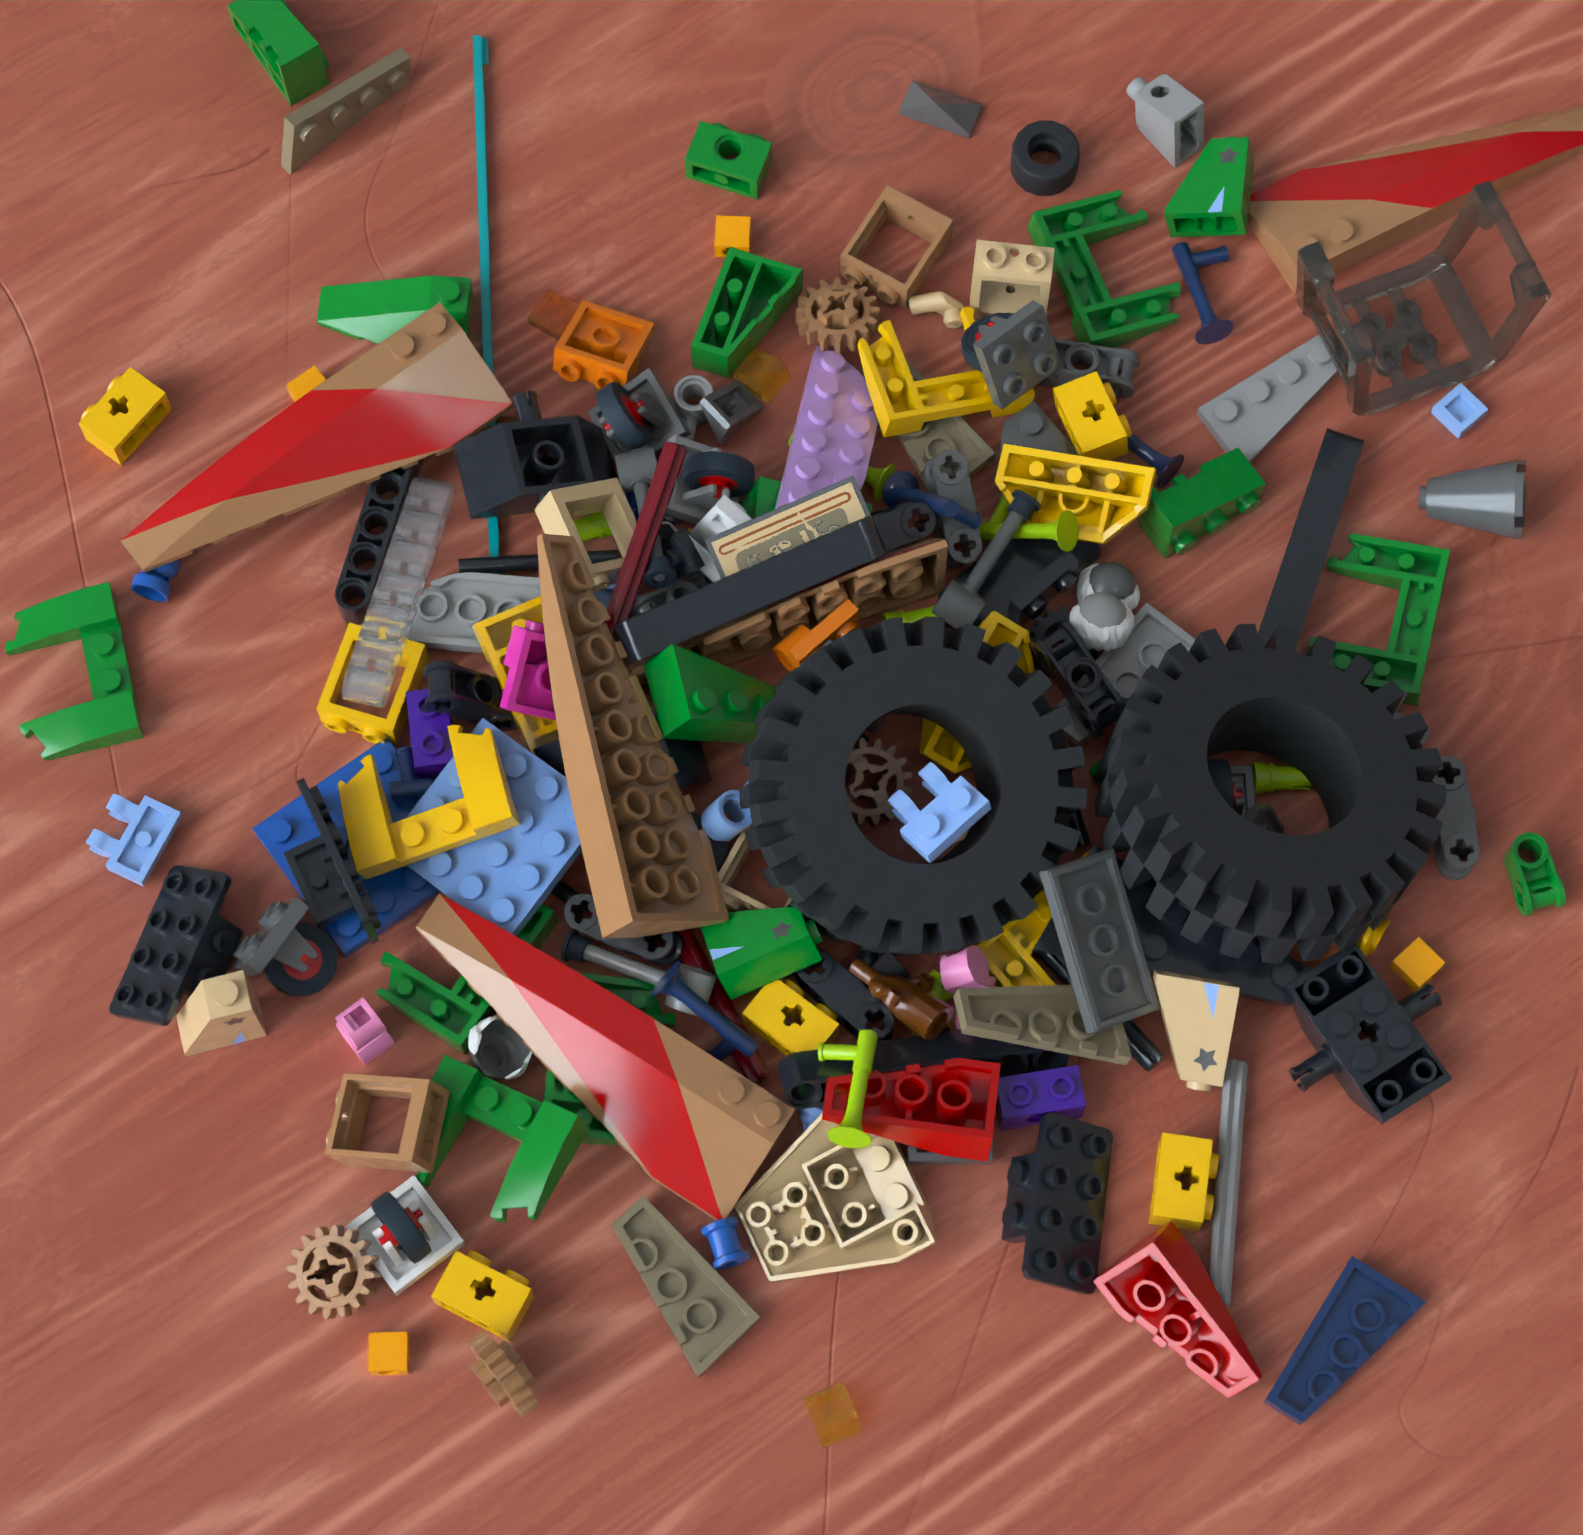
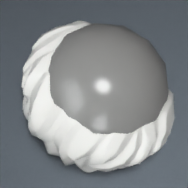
[1069,592,1134,652]

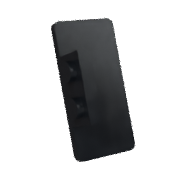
[938,523,1101,627]
[283,778,382,944]
[109,865,244,1026]
[1002,1112,1113,1295]

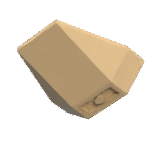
[734,1113,937,1282]

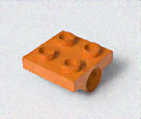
[773,599,859,673]

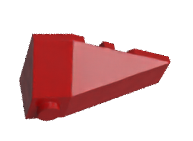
[822,1058,1001,1162]
[1093,1220,1262,1398]

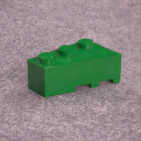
[227,0,330,106]
[1138,448,1266,559]
[644,643,777,743]

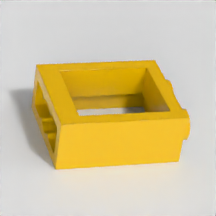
[316,622,429,745]

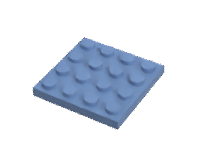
[406,718,582,937]

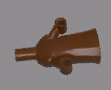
[849,958,955,1041]

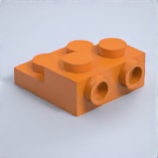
[552,300,655,390]

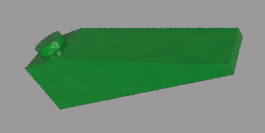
[317,275,475,344]

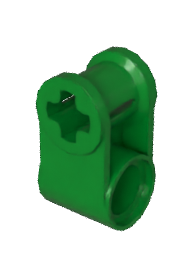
[1504,832,1566,916]

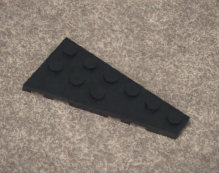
[1032,845,1310,1007]

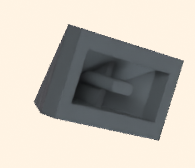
[899,80,983,138]
[699,379,764,447]

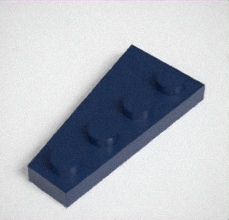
[1264,1256,1426,1426]

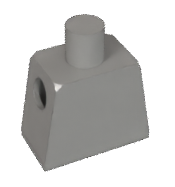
[1127,74,1204,168]

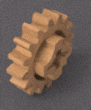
[796,278,880,354]
[845,738,913,826]
[286,1225,381,1319]
[467,1330,539,1418]

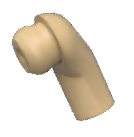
[909,291,964,329]

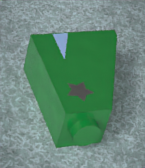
[1164,136,1254,237]
[701,906,823,1000]

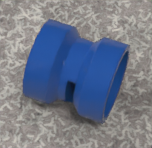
[130,560,181,602]

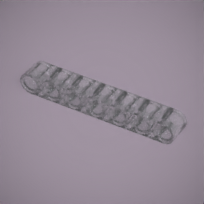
[342,475,455,708]

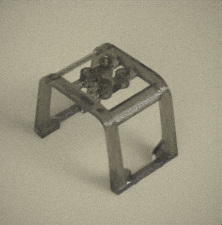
[1297,181,1552,416]

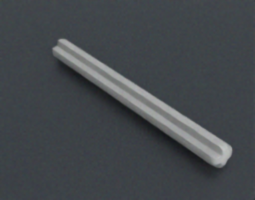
[1209,1060,1248,1308]

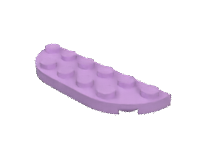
[775,346,878,509]

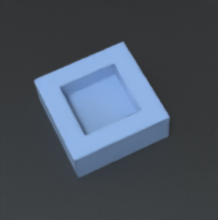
[1431,383,1488,439]

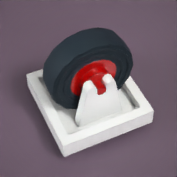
[345,1175,465,1296]

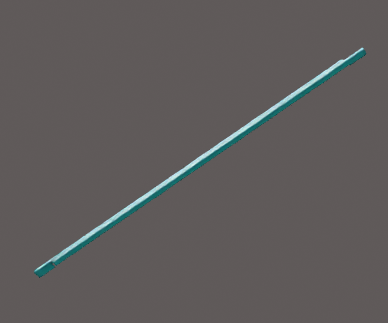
[473,35,500,574]

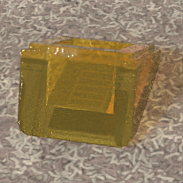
[731,349,790,403]
[803,1382,862,1447]

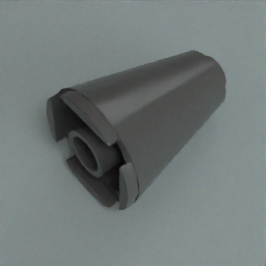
[1419,460,1526,539]

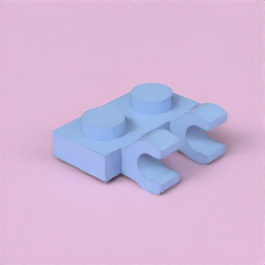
[887,762,991,863]
[86,793,183,887]

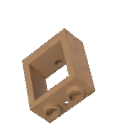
[840,185,953,309]
[325,1073,450,1173]

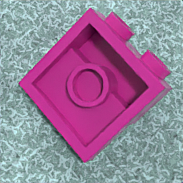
[500,620,556,720]

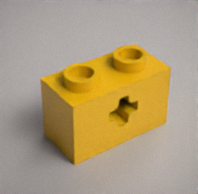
[78,367,172,466]
[1053,371,1132,461]
[742,978,839,1056]
[1148,1132,1219,1231]
[431,1250,535,1342]

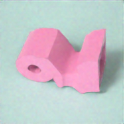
[940,945,996,1030]
[335,997,396,1066]

